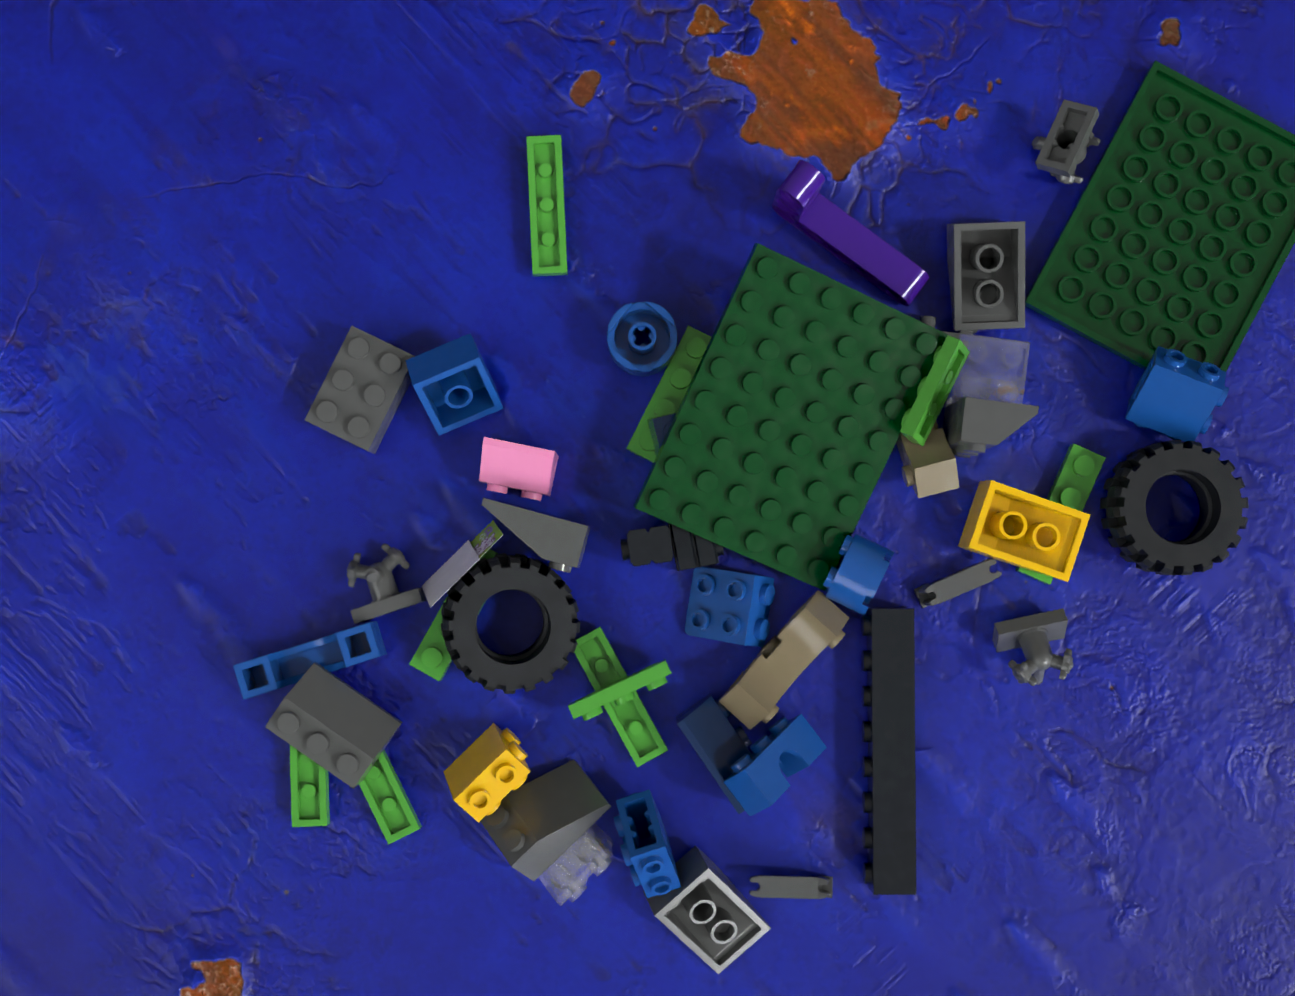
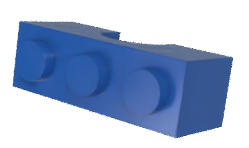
[724,714,827,816]

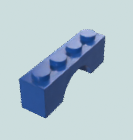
[233,621,387,700]

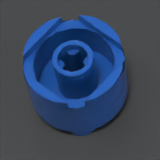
[607,301,678,377]
[823,534,894,615]

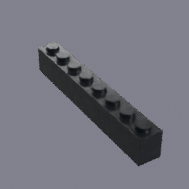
[861,608,916,895]

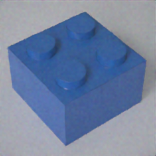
[405,333,504,436]

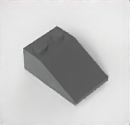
[947,221,1025,331]
[482,498,590,573]
[480,759,612,881]
[643,845,771,974]

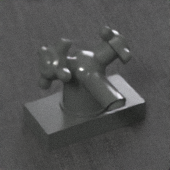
[1031,99,1100,184]
[347,543,427,624]
[992,608,1073,686]

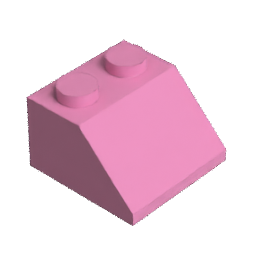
[479,437,559,501]

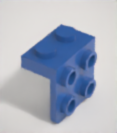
[685,567,775,647]

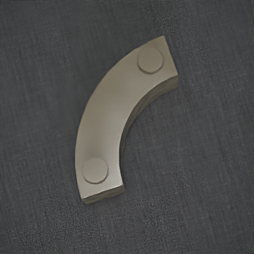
[896,420,959,498]
[719,590,849,730]

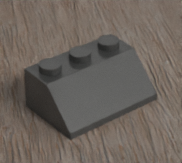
[943,397,1039,458]
[265,662,403,789]

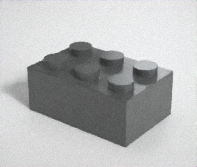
[305,326,415,454]

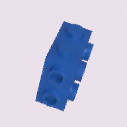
[1125,346,1229,442]
[613,789,681,898]

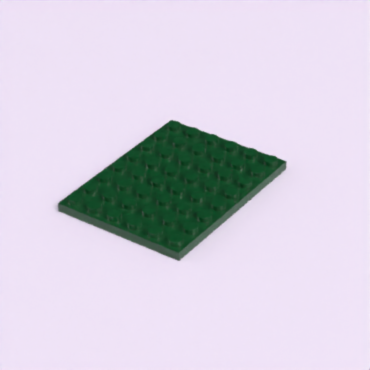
[1025,60,1295,372]
[634,243,948,591]

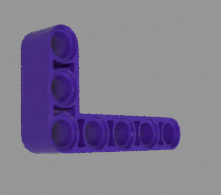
[772,160,929,306]

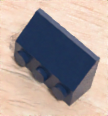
[676,693,752,814]

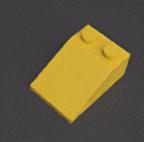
[958,480,1090,582]

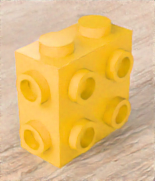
[443,723,531,823]

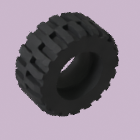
[1100,440,1249,575]
[441,553,580,694]

